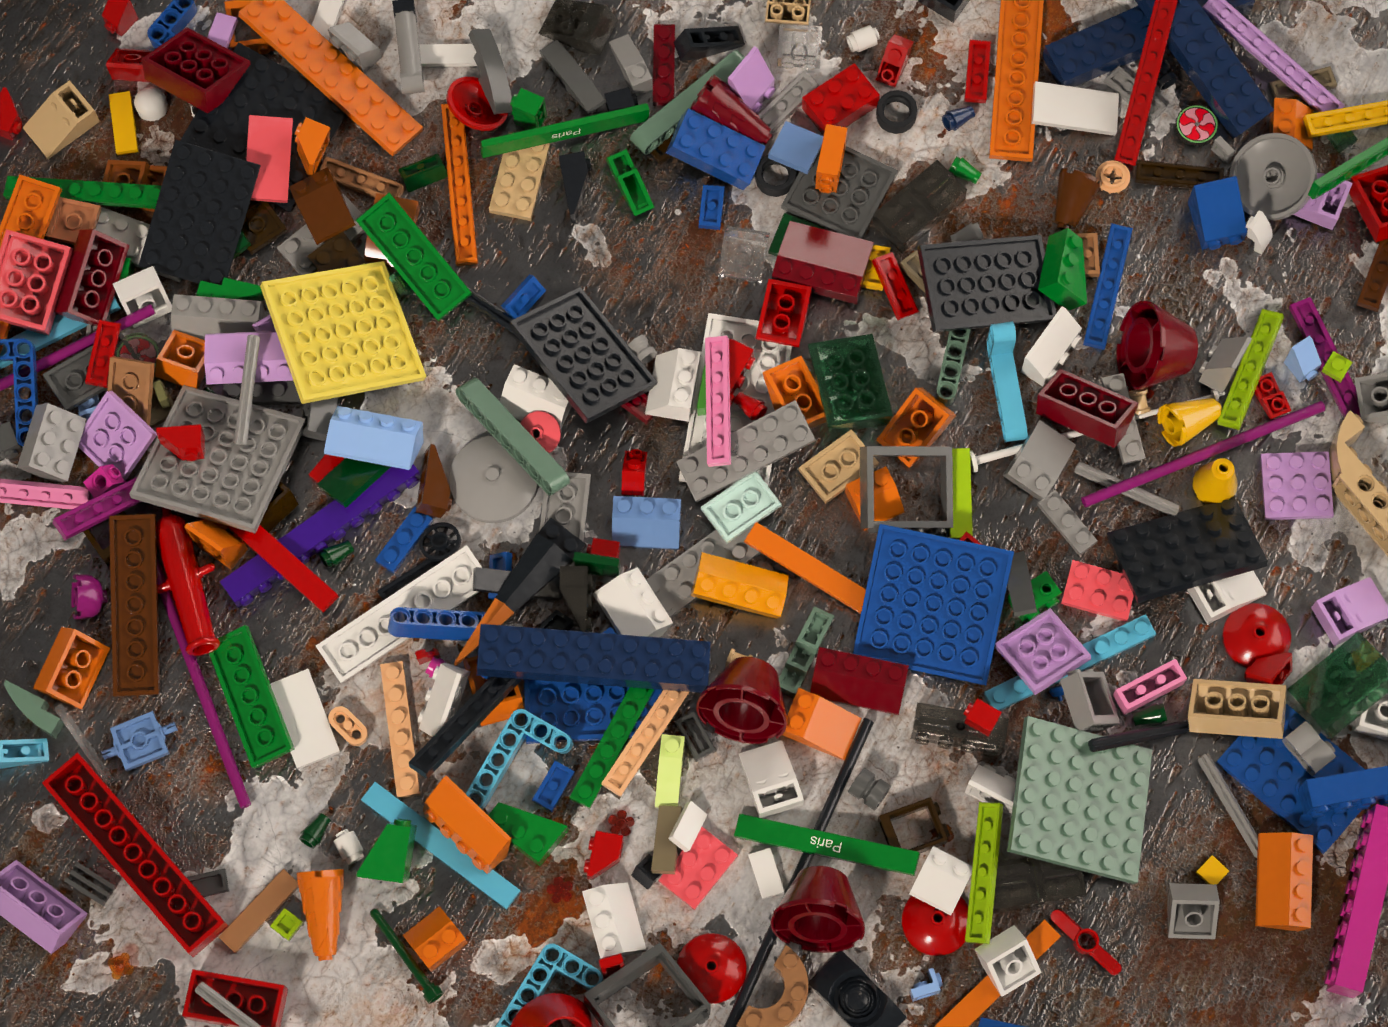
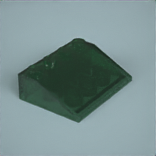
[808,334,893,428]
[1287,632,1388,739]

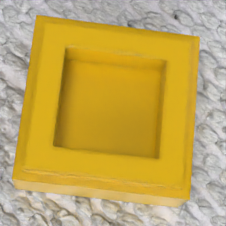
[1196,855,1229,885]

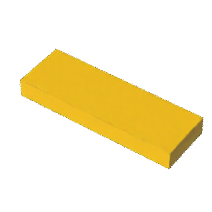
[109,91,139,156]

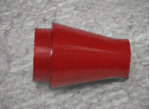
[734,392,767,421]

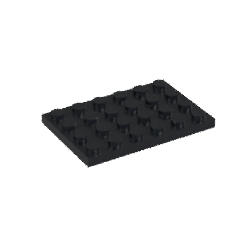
[138,139,261,285]
[917,235,1057,333]
[509,287,658,423]
[1107,497,1268,603]

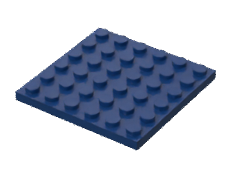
[853,524,1014,685]

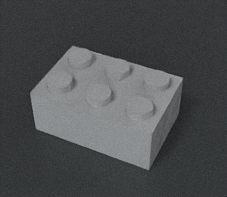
[17,403,87,483]

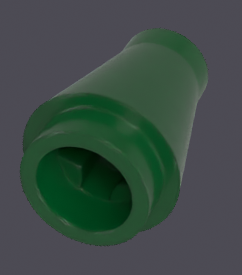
[319,540,354,569]
[1132,702,1167,726]
[299,813,331,849]

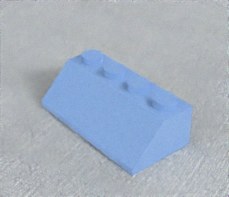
[324,406,424,470]

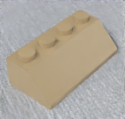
[1188,679,1286,739]

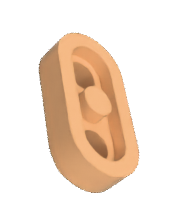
[328,706,368,746]

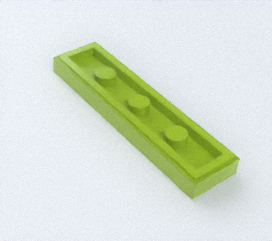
[949,448,973,539]

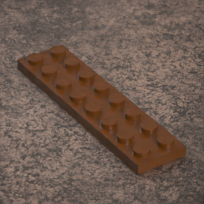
[109,514,160,697]

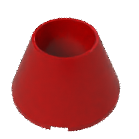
[510,993,599,1027]

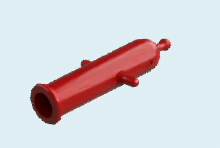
[156,507,220,656]

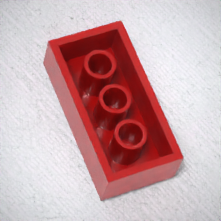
[182,969,288,1027]

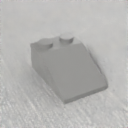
[1002,420,1076,500]

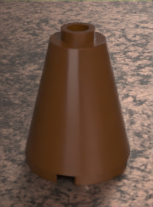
[1054,168,1102,230]

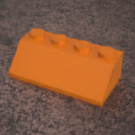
[423,775,511,874]
[1255,832,1313,932]

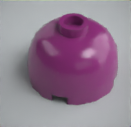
[71,574,107,619]

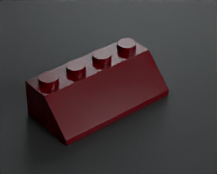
[54,229,130,326]
[1036,369,1138,448]
[810,647,909,715]

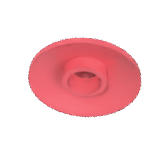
[520,411,561,453]

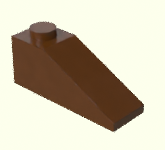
[415,444,452,518]

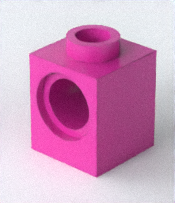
[83,464,125,498]

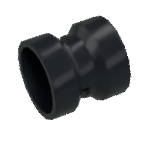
[1157,60,1178,90]

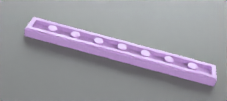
[1202,0,1345,113]

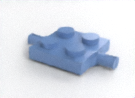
[101,711,178,771]

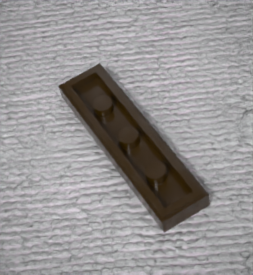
[1135,160,1224,189]

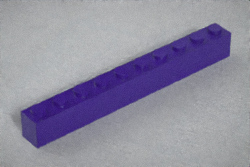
[219,464,421,608]

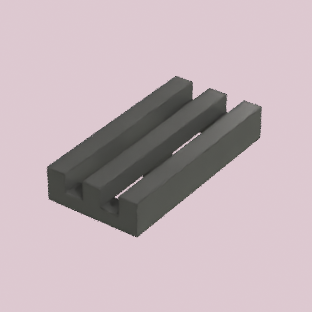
[675,710,716,762]
[64,862,116,906]

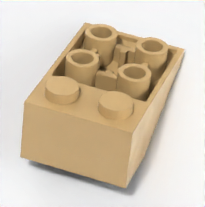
[23,80,100,159]

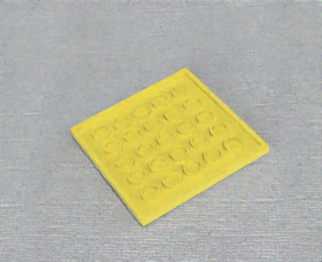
[260,261,426,404]

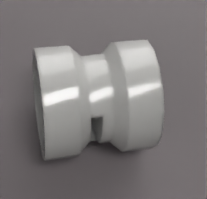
[628,335,657,365]

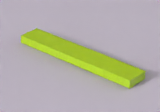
[1217,309,1284,430]
[965,802,1004,944]

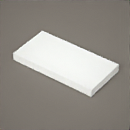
[1031,81,1119,136]
[270,669,341,769]

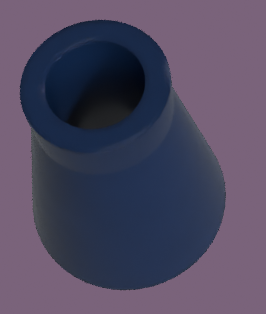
[942,105,975,131]

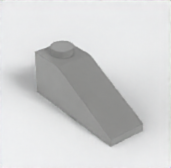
[609,34,653,96]

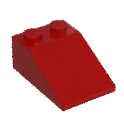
[755,279,812,347]

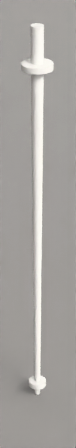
[970,389,1225,473]

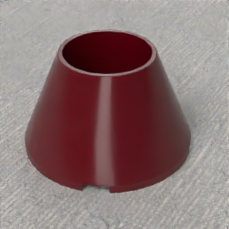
[1116,301,1198,390]
[696,657,788,744]
[771,866,865,953]

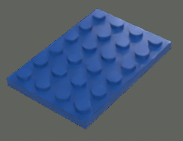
[524,679,664,744]
[1216,703,1365,854]

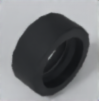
[876,90,918,134]
[755,155,796,197]

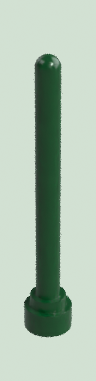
[370,909,444,1004]

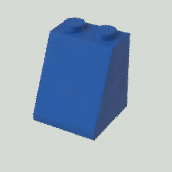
[1187,176,1247,250]

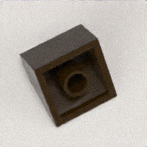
[260,482,299,532]

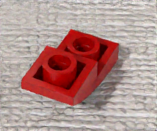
[1255,372,1292,420]

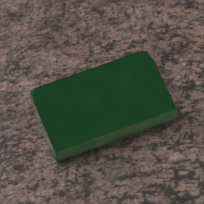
[398,154,448,192]

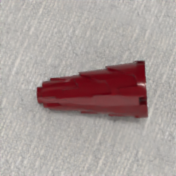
[689,74,772,145]

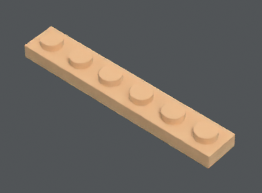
[380,661,421,799]
[601,690,690,797]

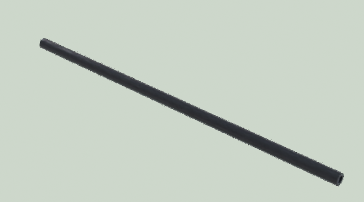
[724,718,874,1027]

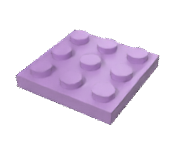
[78,391,157,481]
[1260,451,1334,520]
[995,608,1091,695]

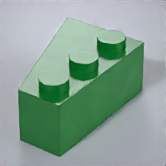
[1038,228,1087,311]
[488,802,569,867]

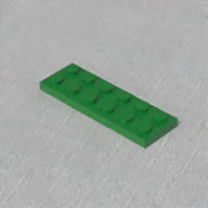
[356,193,473,321]
[209,625,295,769]

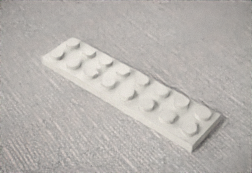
[316,545,482,684]

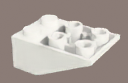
[1187,571,1267,625]
[738,740,804,818]

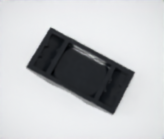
[808,951,907,1027]

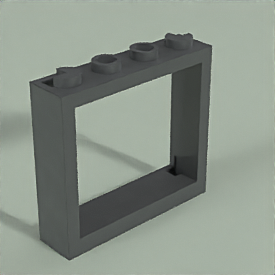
[860,446,953,533]
[583,943,711,1027]

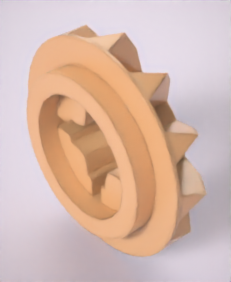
[1095,160,1130,194]

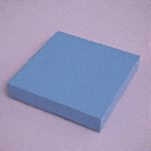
[768,121,824,175]

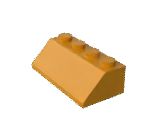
[690,552,789,619]

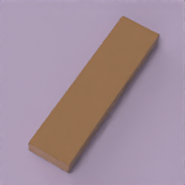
[318,156,405,198]
[218,869,299,954]

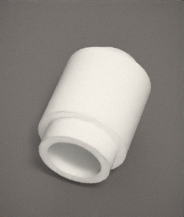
[846,25,880,52]
[333,829,364,865]

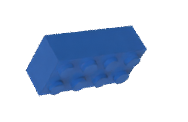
[666,108,766,190]
[1298,766,1388,818]

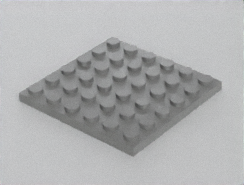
[129,385,307,533]

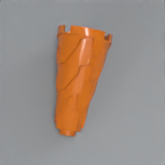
[297,869,344,961]

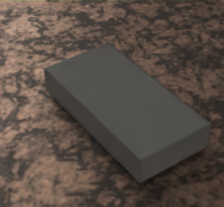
[187,868,229,897]

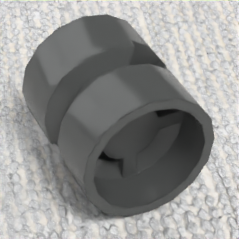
[848,768,891,811]

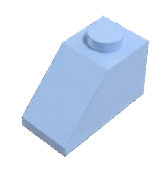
[1284,336,1322,383]

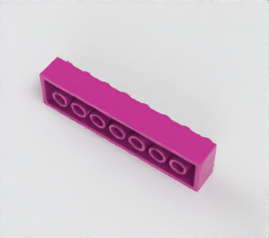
[1324,804,1388,999]

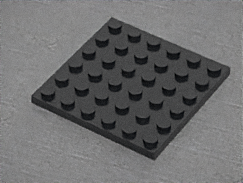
[180,42,347,213]

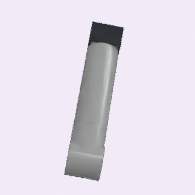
[392,0,425,95]

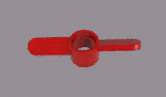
[1051,909,1122,975]

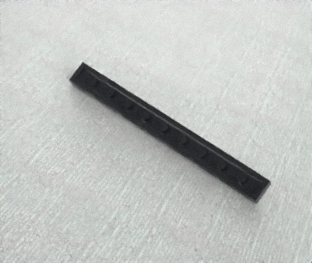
[409,610,574,779]

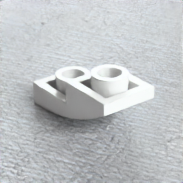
[1246,210,1273,255]

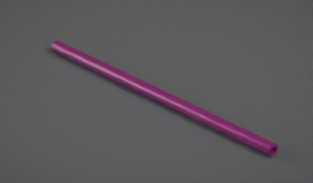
[0,304,156,391]
[1081,401,1325,508]
[157,559,251,809]

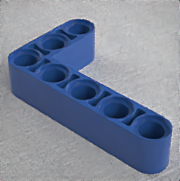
[147,0,197,49]
[0,338,38,447]
[388,607,490,679]

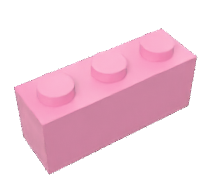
[1113,659,1187,715]

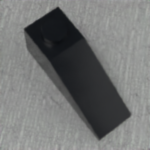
[673,26,745,61]
[559,151,592,223]

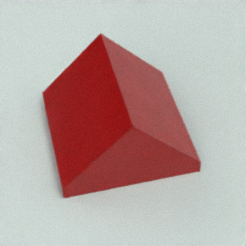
[106,48,152,82]

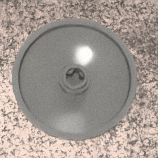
[1229,133,1317,221]
[449,436,538,523]

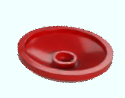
[446,76,508,131]
[1222,603,1291,668]
[902,896,968,956]
[677,933,747,1004]

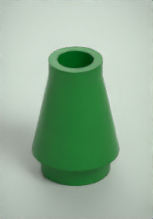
[948,156,982,184]

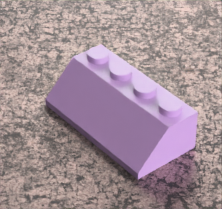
[204,331,293,384]
[0,860,88,954]

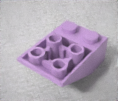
[1293,173,1353,230]
[1311,577,1388,647]

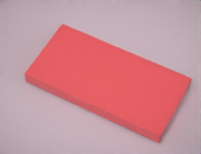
[246,115,293,203]

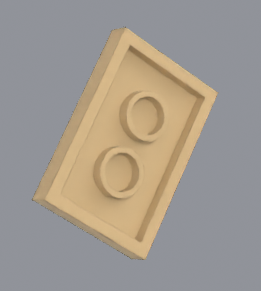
[798,429,879,504]

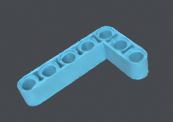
[987,321,1028,442]
[466,709,573,810]
[496,944,603,1027]

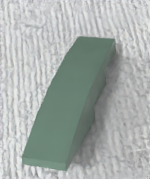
[779,607,834,698]

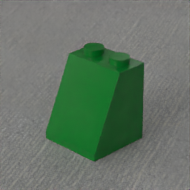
[356,818,417,883]

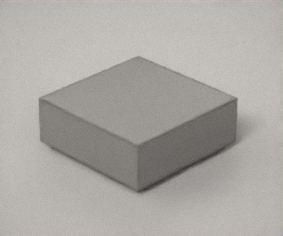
[1211,136,1235,164]

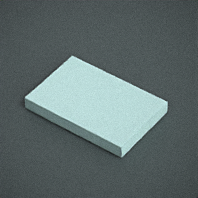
[701,472,782,544]

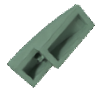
[4,680,65,739]

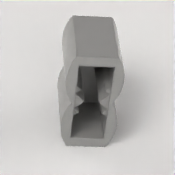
[1282,721,1336,776]

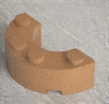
[736,945,809,1027]

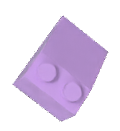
[728,46,775,113]

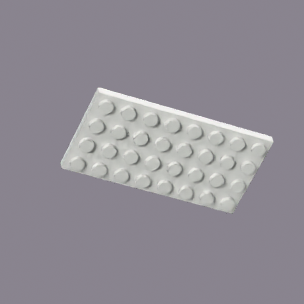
[679,313,792,489]

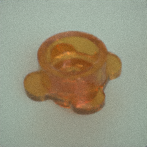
[107,953,134,980]

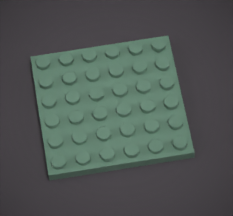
[1007,716,1152,884]

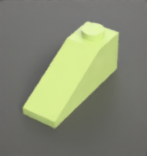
[655,734,685,808]

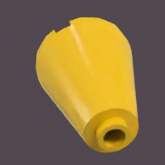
[1157,398,1222,447]
[1192,458,1238,504]

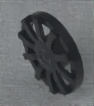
[419,522,462,562]

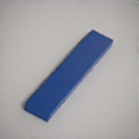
[1083,223,1133,350]

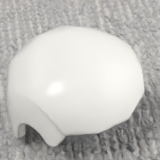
[134,86,169,121]

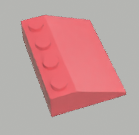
[0,229,73,336]

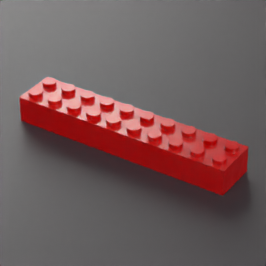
[42,752,229,958]

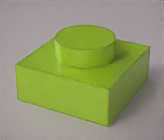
[1321,351,1353,383]
[270,908,303,941]

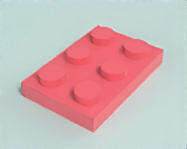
[1061,560,1134,622]
[658,827,738,910]

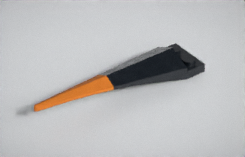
[454,518,586,666]

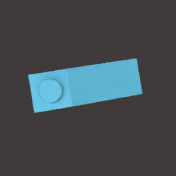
[0,738,49,769]

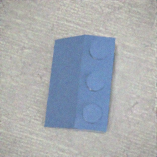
[612,496,681,550]

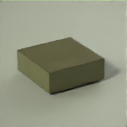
[153,380,171,409]

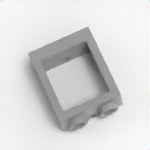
[1060,669,1120,732]

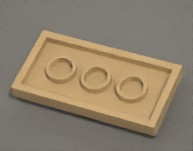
[489,132,551,221]

